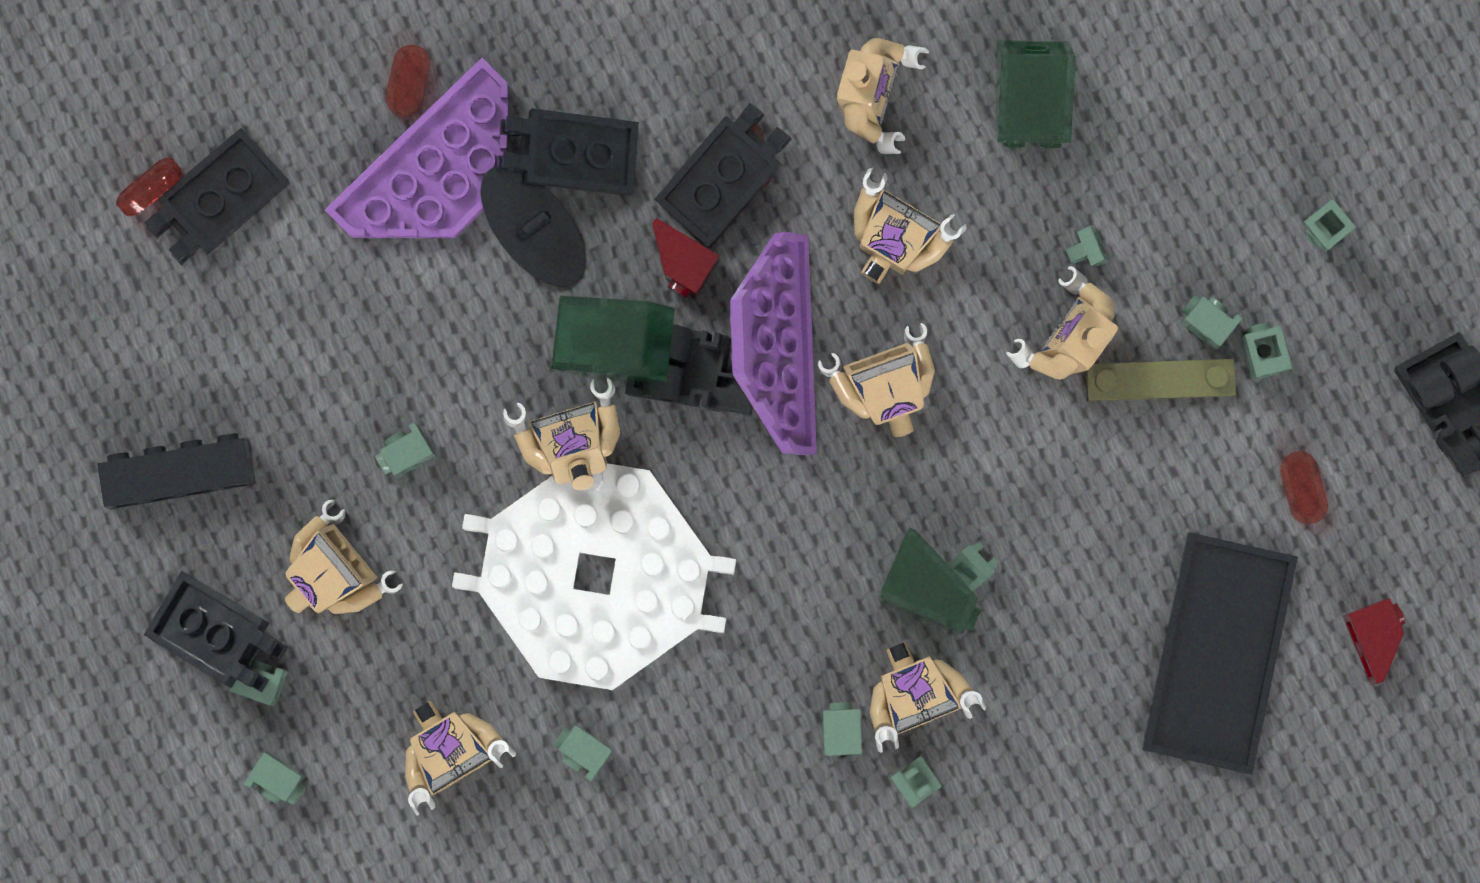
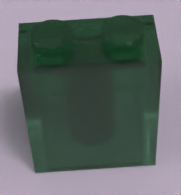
[995,40,1076,148]
[551,296,675,382]
[877,528,981,635]

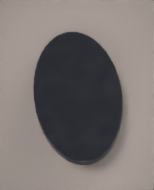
[480,166,585,287]

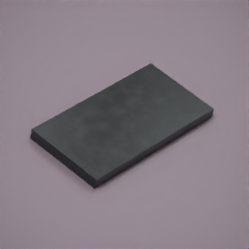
[1142,532,1298,775]

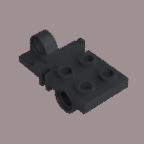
[625,322,753,415]
[1394,332,1480,478]

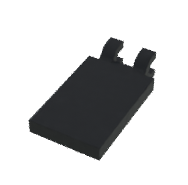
[654,103,792,248]
[497,108,639,196]
[144,128,290,266]
[144,571,288,692]

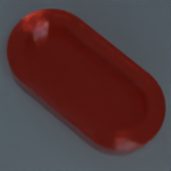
[385,45,431,118]
[116,157,182,216]
[1279,451,1328,525]

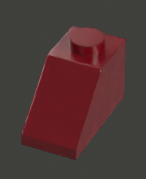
[652,218,719,298]
[1343,598,1405,685]

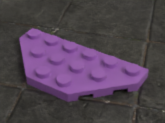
[325,58,509,238]
[730,232,817,455]

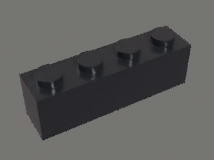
[97,433,256,510]

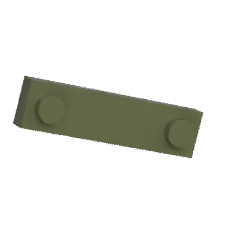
[1086,359,1236,402]

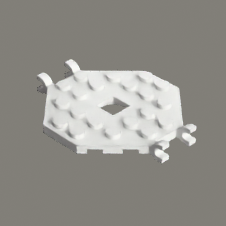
[452,463,736,690]

